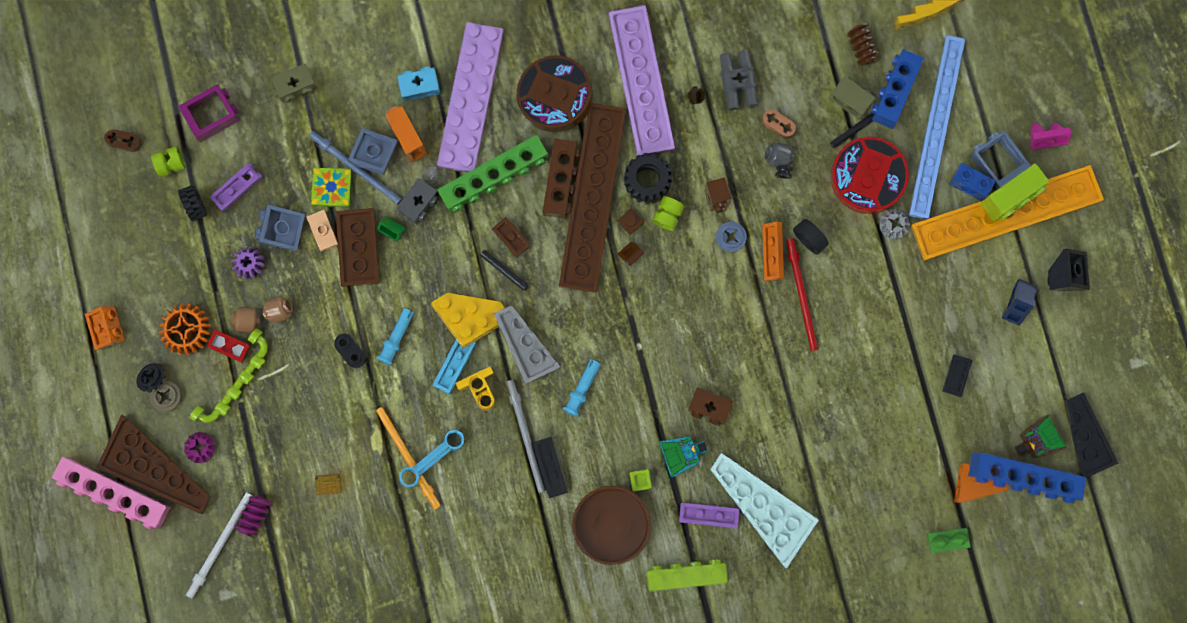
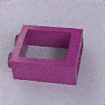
[178,84,240,142]

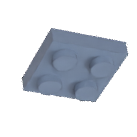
[348,128,398,175]

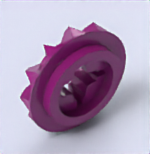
[184,432,215,463]

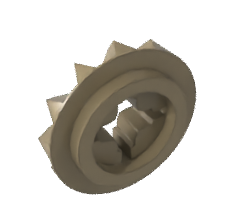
[149,381,181,412]

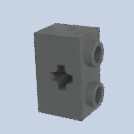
[396,178,439,225]

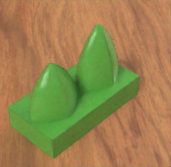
[927,528,970,553]

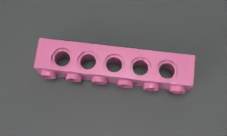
[52,457,171,530]

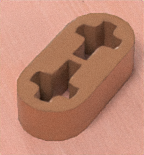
[762,110,796,139]

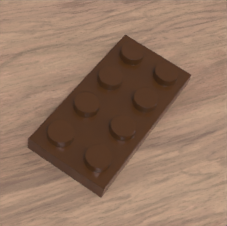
[336,208,380,287]

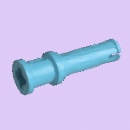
[376,308,415,366]
[562,359,601,417]

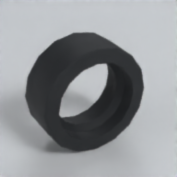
[793,219,829,255]

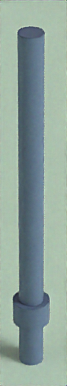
[309,131,402,205]

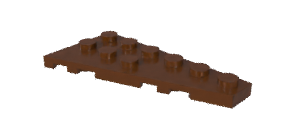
[96,414,211,515]

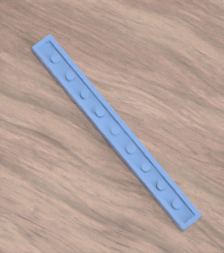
[908,35,965,220]

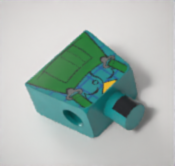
[659,437,708,478]

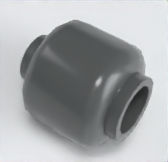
[765,142,794,167]

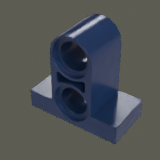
[1002,279,1037,326]

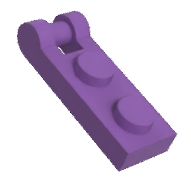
[210,163,263,212]

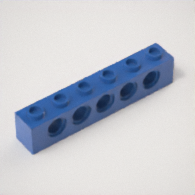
[968,453,1086,503]

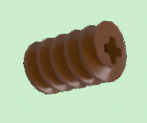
[847,23,881,65]

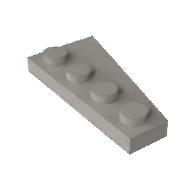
[493,305,560,383]

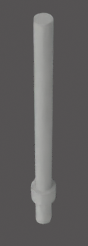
[507,380,546,493]

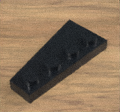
[1064,393,1118,478]

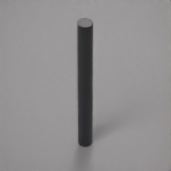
[830,102,893,148]

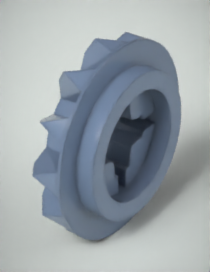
[716,222,746,252]

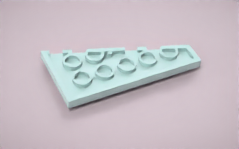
[710,453,818,569]

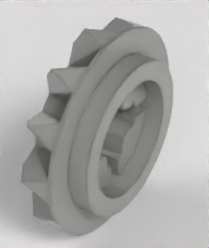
[879,209,910,239]

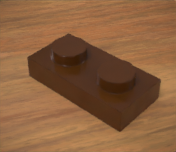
[492,217,531,258]

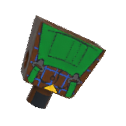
[1015,415,1067,459]

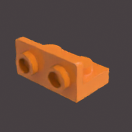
[85,306,125,350]

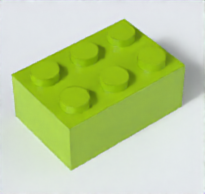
[981,163,1050,222]

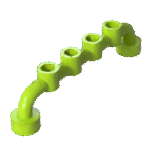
[189,328,268,423]

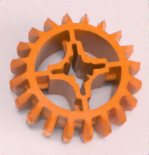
[159,304,211,355]

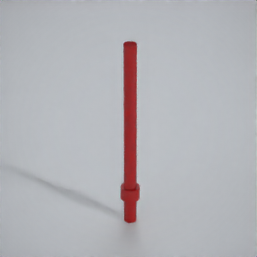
[786,238,818,351]

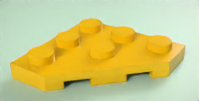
[431,293,505,349]

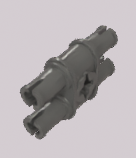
[720,50,758,110]

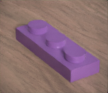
[679,503,739,528]

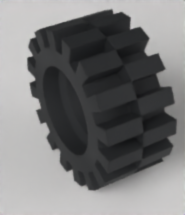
[178,185,207,222]

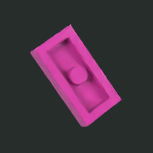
[1029,122,1072,150]

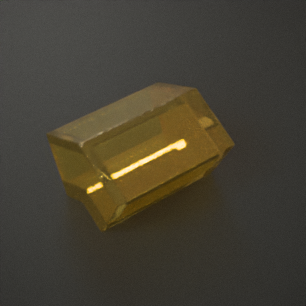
[315,474,342,495]

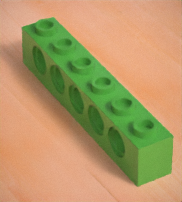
[437,135,549,213]

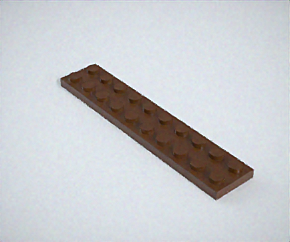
[559,103,626,293]

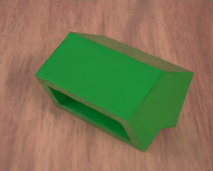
[377,216,407,242]

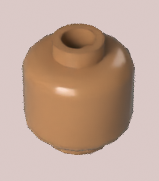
[262,296,293,324]
[232,308,260,333]

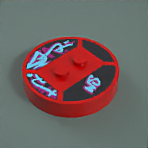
[830,137,909,214]

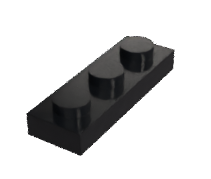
[532,437,568,499]

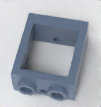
[970,131,1031,191]

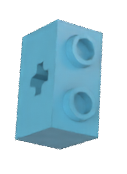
[397,67,440,102]

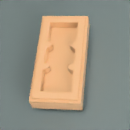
[307,210,338,252]

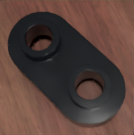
[334,334,366,369]

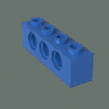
[871,49,924,129]

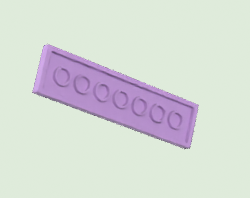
[609,5,675,156]
[437,22,504,173]

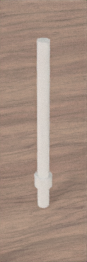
[186,492,253,599]

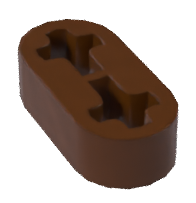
[104,130,142,152]

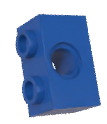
[949,163,996,201]

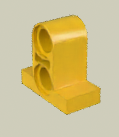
[456,366,495,411]

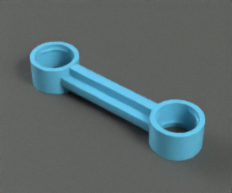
[399,430,464,488]

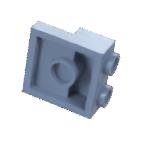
[255,205,305,251]

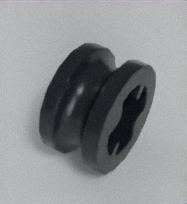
[775,165,793,179]

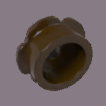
[688,86,705,105]

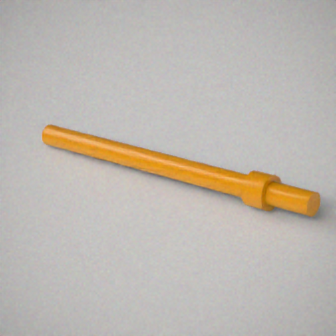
[376,407,441,510]

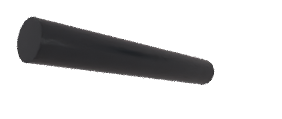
[480,250,528,291]

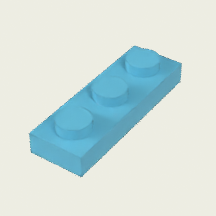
[432,340,477,395]

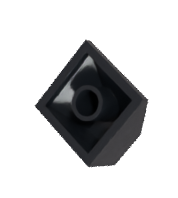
[1047,249,1090,291]

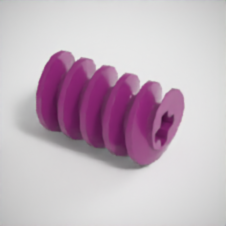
[234,494,273,538]

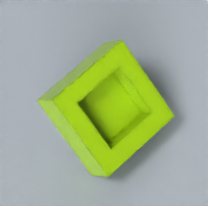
[629,469,652,492]

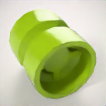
[151,145,186,178]
[652,196,685,231]

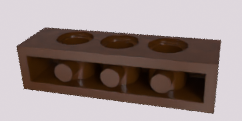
[543,138,580,219]

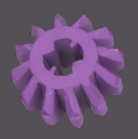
[231,247,265,280]

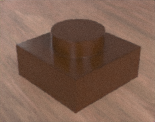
[617,208,644,235]
[618,242,644,266]

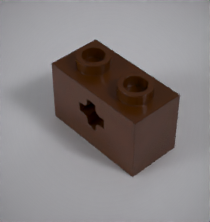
[704,177,731,213]
[688,388,733,426]

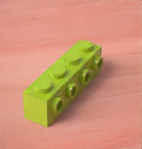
[646,560,728,591]

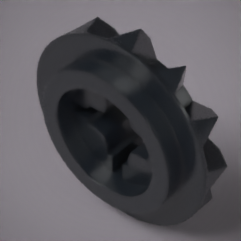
[136,363,166,393]

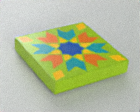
[311,168,352,207]

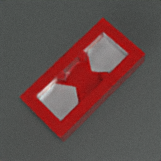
[206,330,251,363]

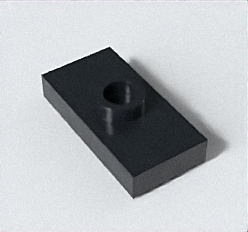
[942,355,972,397]

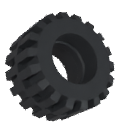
[624,153,672,204]

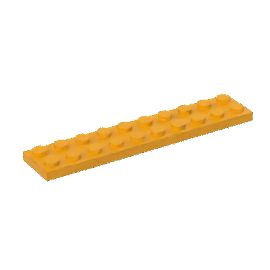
[911,165,1104,261]

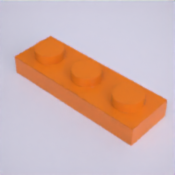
[762,222,784,281]

